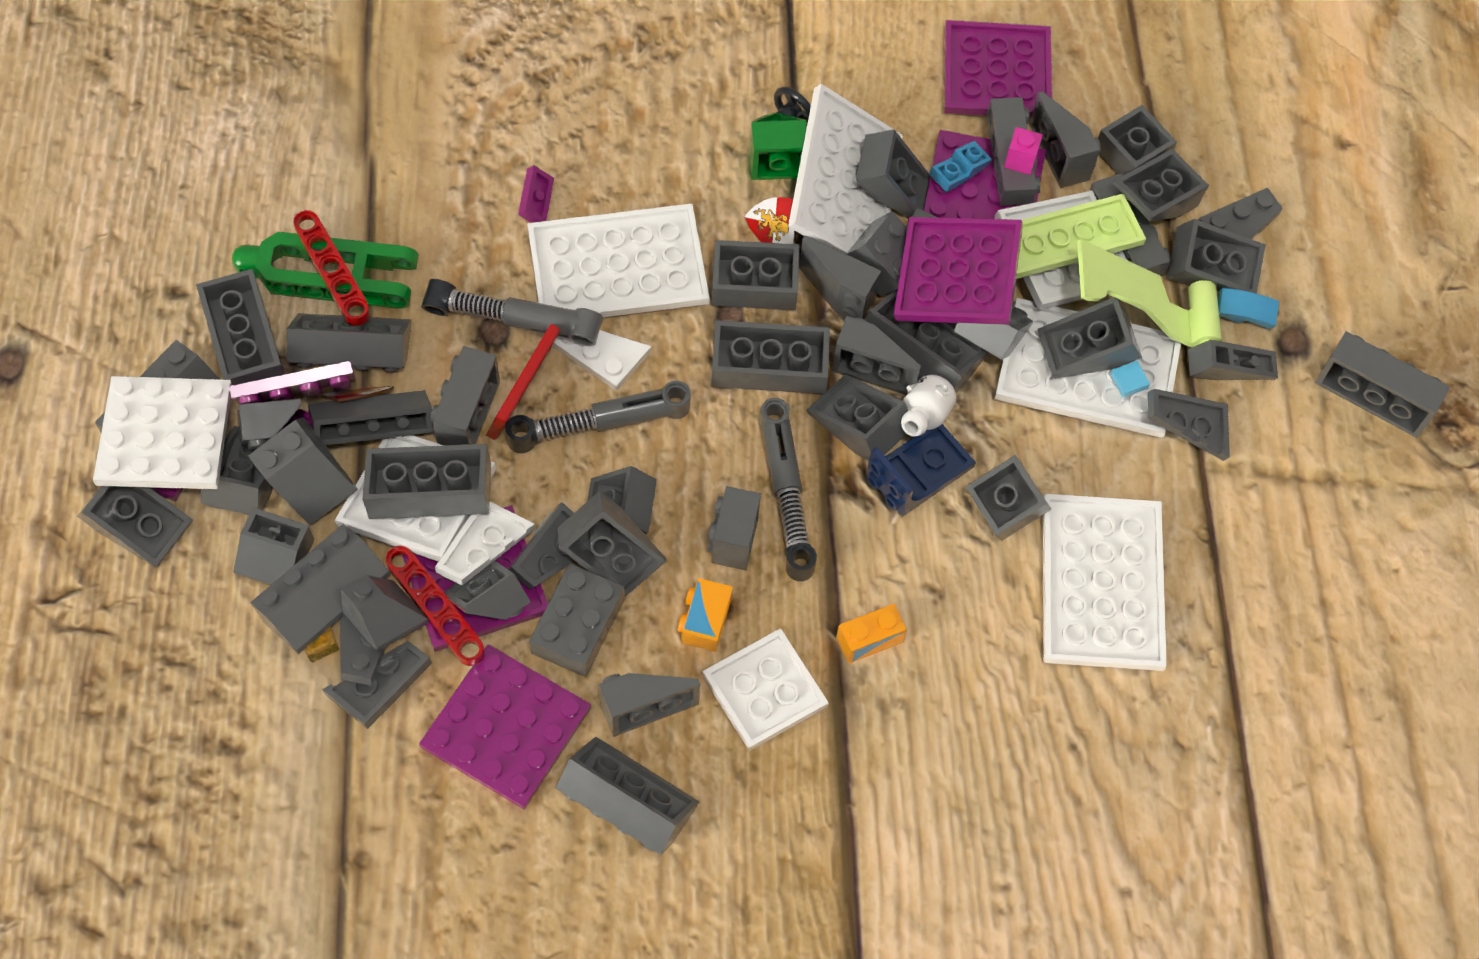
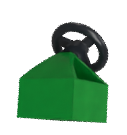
[749,87,811,180]

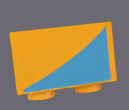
[678,578,733,652]
[836,604,907,664]

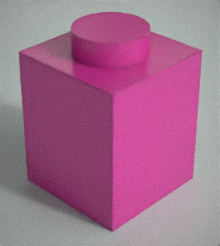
[1004,127,1043,175]

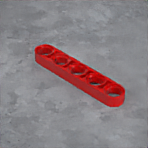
[293,210,370,326]
[386,545,485,666]

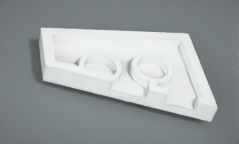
[552,330,652,391]
[435,502,535,585]

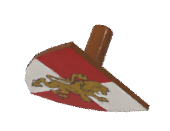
[744,197,796,244]
[320,386,394,402]

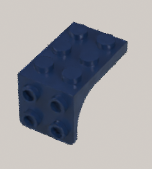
[866,424,976,517]

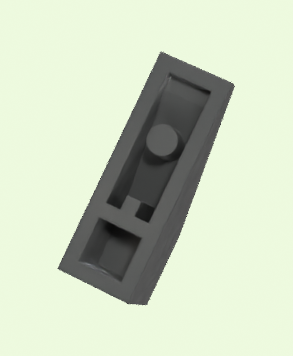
[1188,340,1278,380]

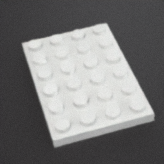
[788,84,903,254]
[527,204,710,317]
[995,298,1181,438]
[1043,494,1167,671]

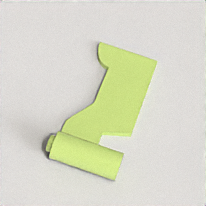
[1077,239,1222,348]

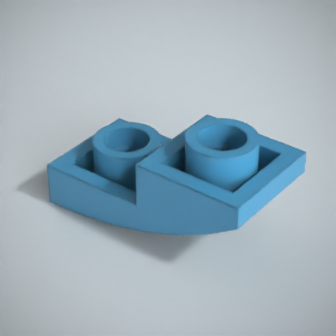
[929,141,992,193]
[1218,288,1279,329]

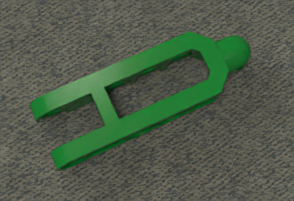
[232,232,419,309]

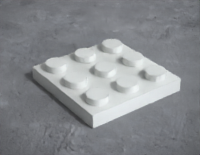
[702,628,829,751]

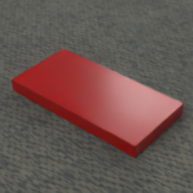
[486,324,560,440]

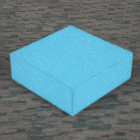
[1110,361,1150,398]

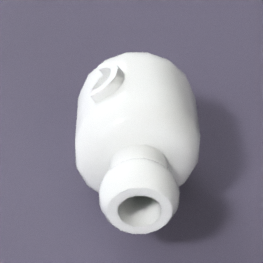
[901,375,956,436]

